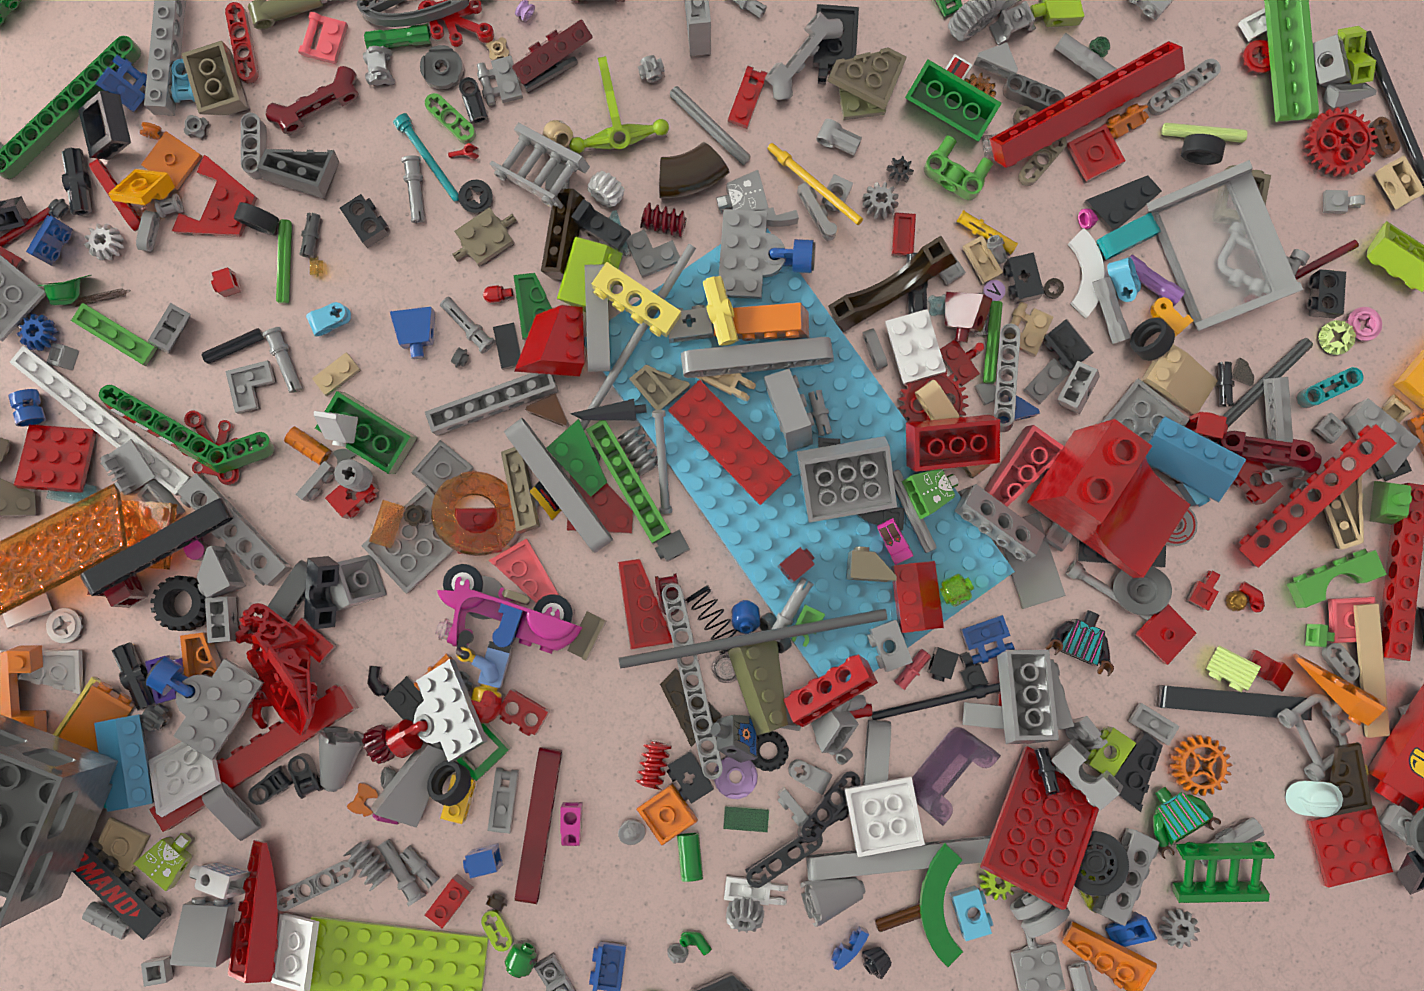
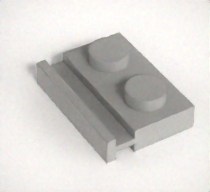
[1065,716,1108,750]

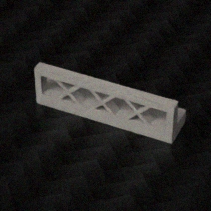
[1263,377,1293,466]

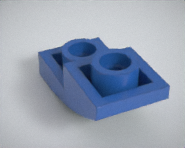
[831,926,869,971]

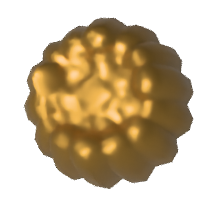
[1226,590,1248,612]

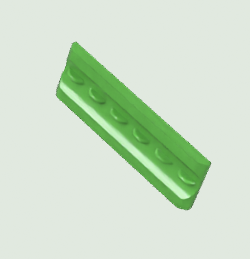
[1264,0,1319,122]

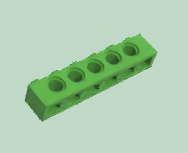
[586,420,672,544]

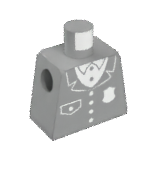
[716,170,769,211]

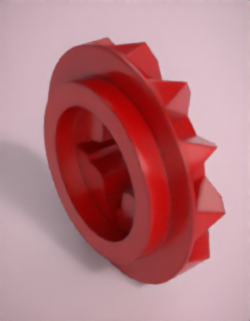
[1242,40,1271,74]

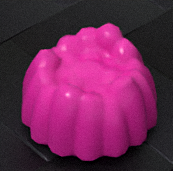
[1078,209,1098,229]

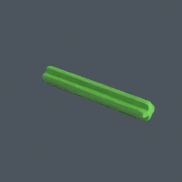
[276,219,292,304]
[983,301,1003,384]

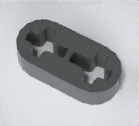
[759,613,792,654]

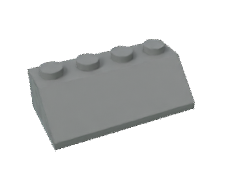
[997,650,1059,744]

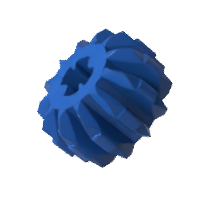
[16,314,58,351]

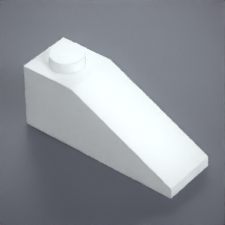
[314,411,358,447]

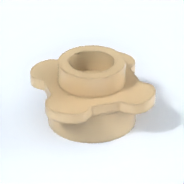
[486,37,510,60]

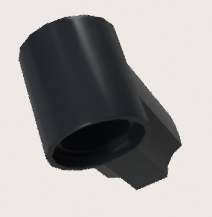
[459,77,488,124]

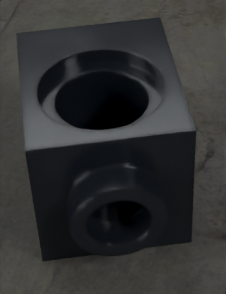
[927,647,959,682]

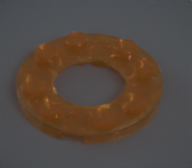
[431,471,516,556]

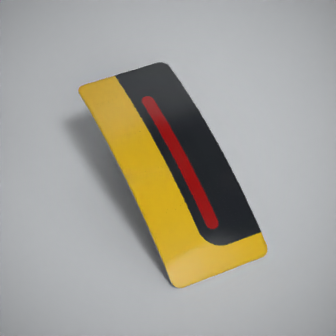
[530,481,562,520]

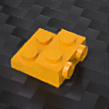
[108,169,175,205]

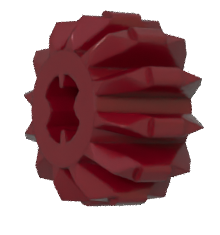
[361,724,395,764]

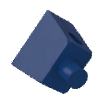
[390,306,435,359]

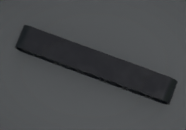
[80,498,234,596]
[1158,685,1312,721]

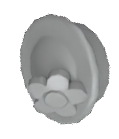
[618,819,645,845]

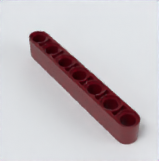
[515,747,562,905]

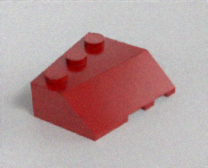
[514,305,585,377]

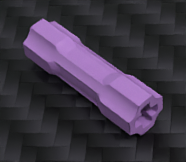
[1129,254,1185,307]

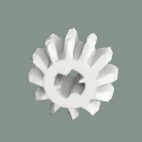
[587,171,625,208]
[84,223,124,260]

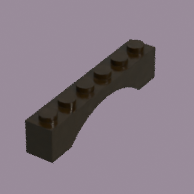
[828,236,957,331]

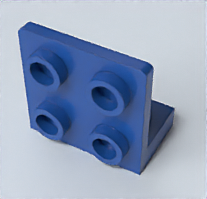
[26,215,73,266]

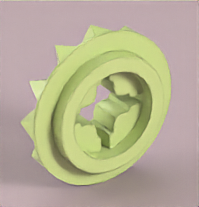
[1319,320,1356,355]

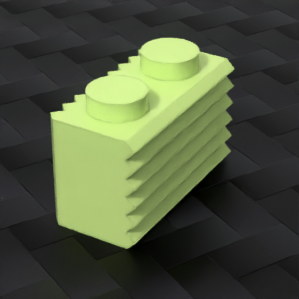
[1206,645,1261,693]

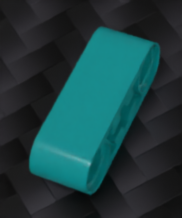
[1096,213,1162,260]
[1297,367,1364,408]

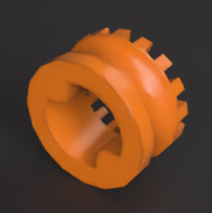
[140,122,162,140]

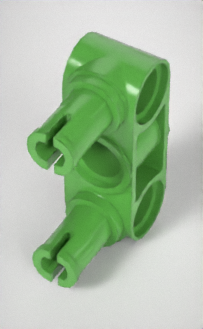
[924,135,993,200]

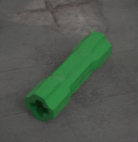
[364,23,431,49]

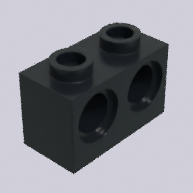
[340,194,389,248]
[1307,269,1346,319]

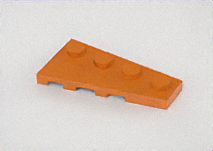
[1062,921,1157,991]

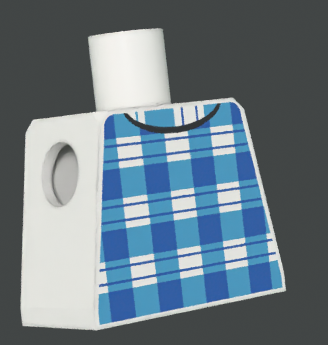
[189,863,250,899]

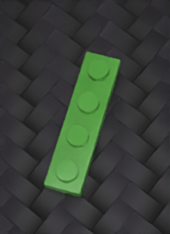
[71,303,158,366]

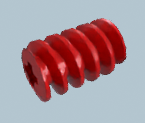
[635,740,672,790]

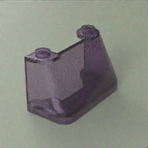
[912,727,1001,826]

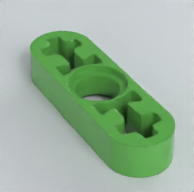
[425,93,476,144]

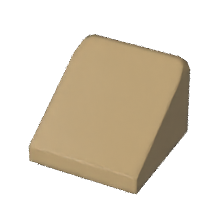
[1381,394,1412,423]

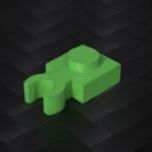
[792,604,825,647]

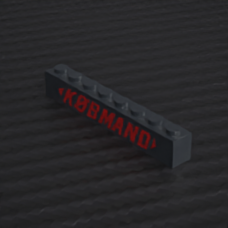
[73,838,171,940]

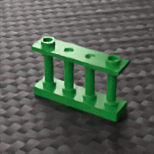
[1172,841,1275,903]

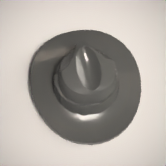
[1113,566,1172,616]

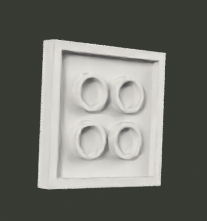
[148,742,221,817]
[845,776,925,857]

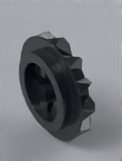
[458,179,493,214]

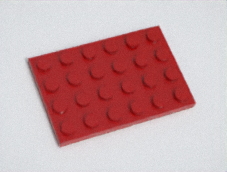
[980,746,1099,910]

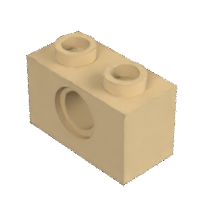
[1374,155,1424,210]

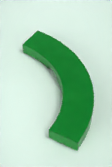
[920,843,963,968]

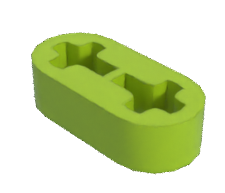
[481,909,513,952]

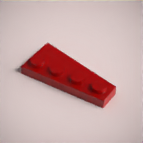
[617,559,673,649]

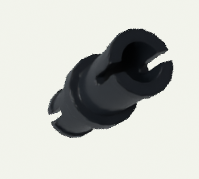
[1216,361,1235,407]
[1034,747,1060,795]

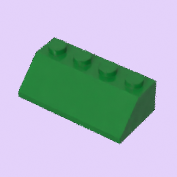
[905,59,1002,142]

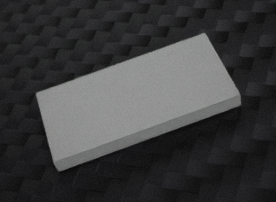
[1002,512,1066,609]

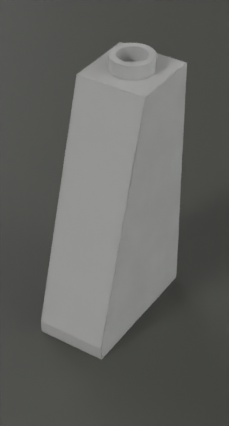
[371,741,446,828]

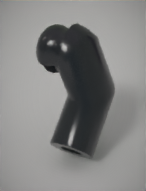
[367,666,389,697]

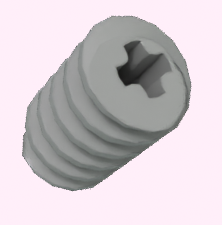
[617,426,658,476]
[334,459,373,492]
[343,840,391,891]

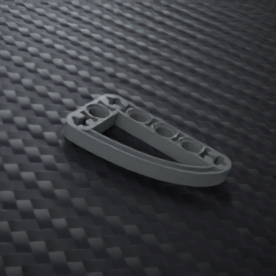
[357,0,469,27]

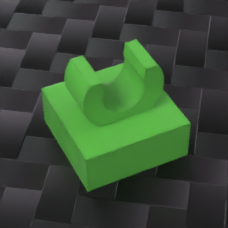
[1305,624,1335,647]

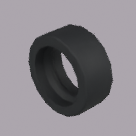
[1181,134,1226,165]
[234,202,279,235]
[1130,317,1175,361]
[427,760,471,806]

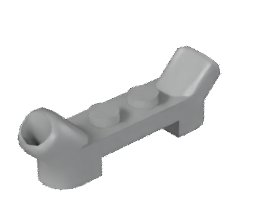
[765,12,843,100]

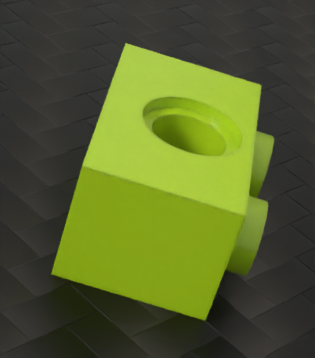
[1084,726,1136,776]

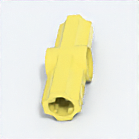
[703,276,739,346]

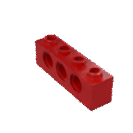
[783,654,878,727]

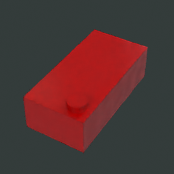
[906,415,1000,472]

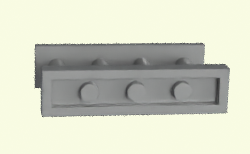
[490,122,590,209]

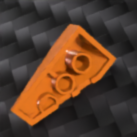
[1295,654,1386,726]

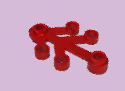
[418,0,495,47]
[181,410,242,485]

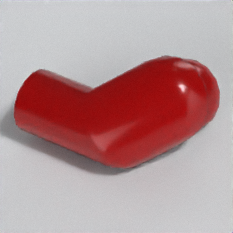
[1238,581,1265,613]

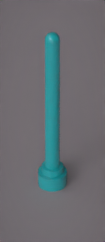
[393,113,459,202]

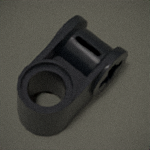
[288,753,324,799]
[248,765,294,805]

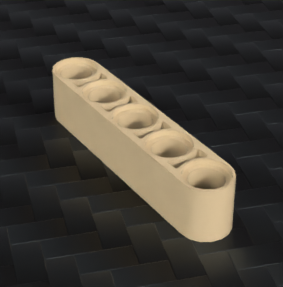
[915,380,990,479]

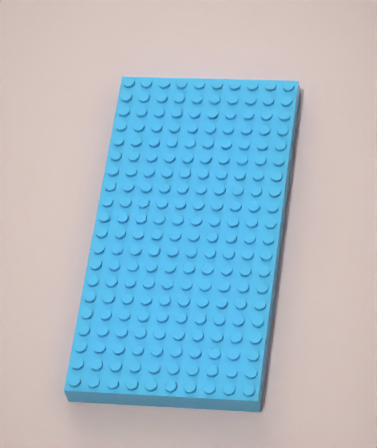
[584,228,1015,693]

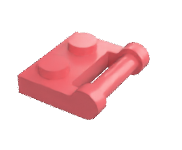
[298,12,348,64]

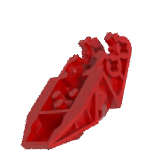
[235,603,317,736]

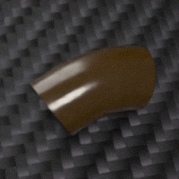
[659,142,730,198]

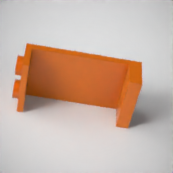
[59,681,135,753]

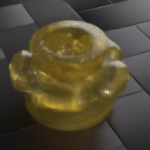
[310,256,323,277]

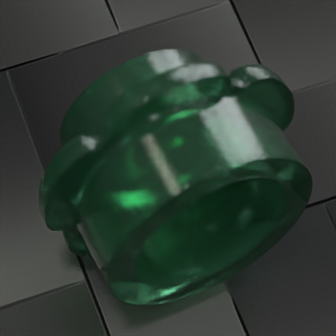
[1089,36,1110,57]

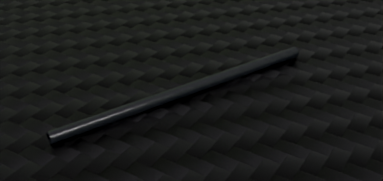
[1365,31,1424,187]

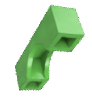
[1287,548,1387,608]

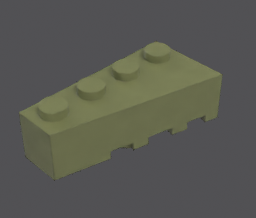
[727,640,788,735]

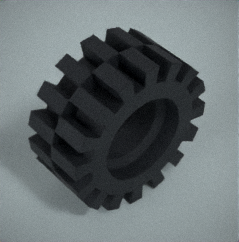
[751,731,789,772]

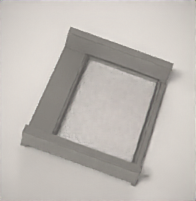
[1147,160,1303,331]

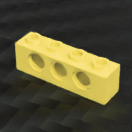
[591,262,681,338]

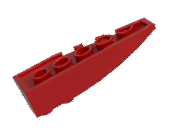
[227,840,278,983]

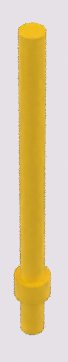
[767,143,863,225]

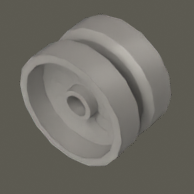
[1010,892,1070,938]

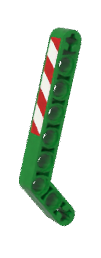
[99,385,274,473]

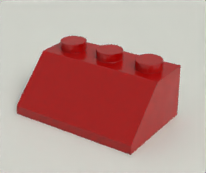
[891,561,944,633]

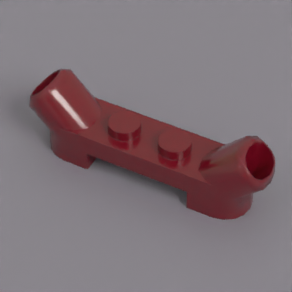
[266,66,359,134]
[1214,431,1322,473]

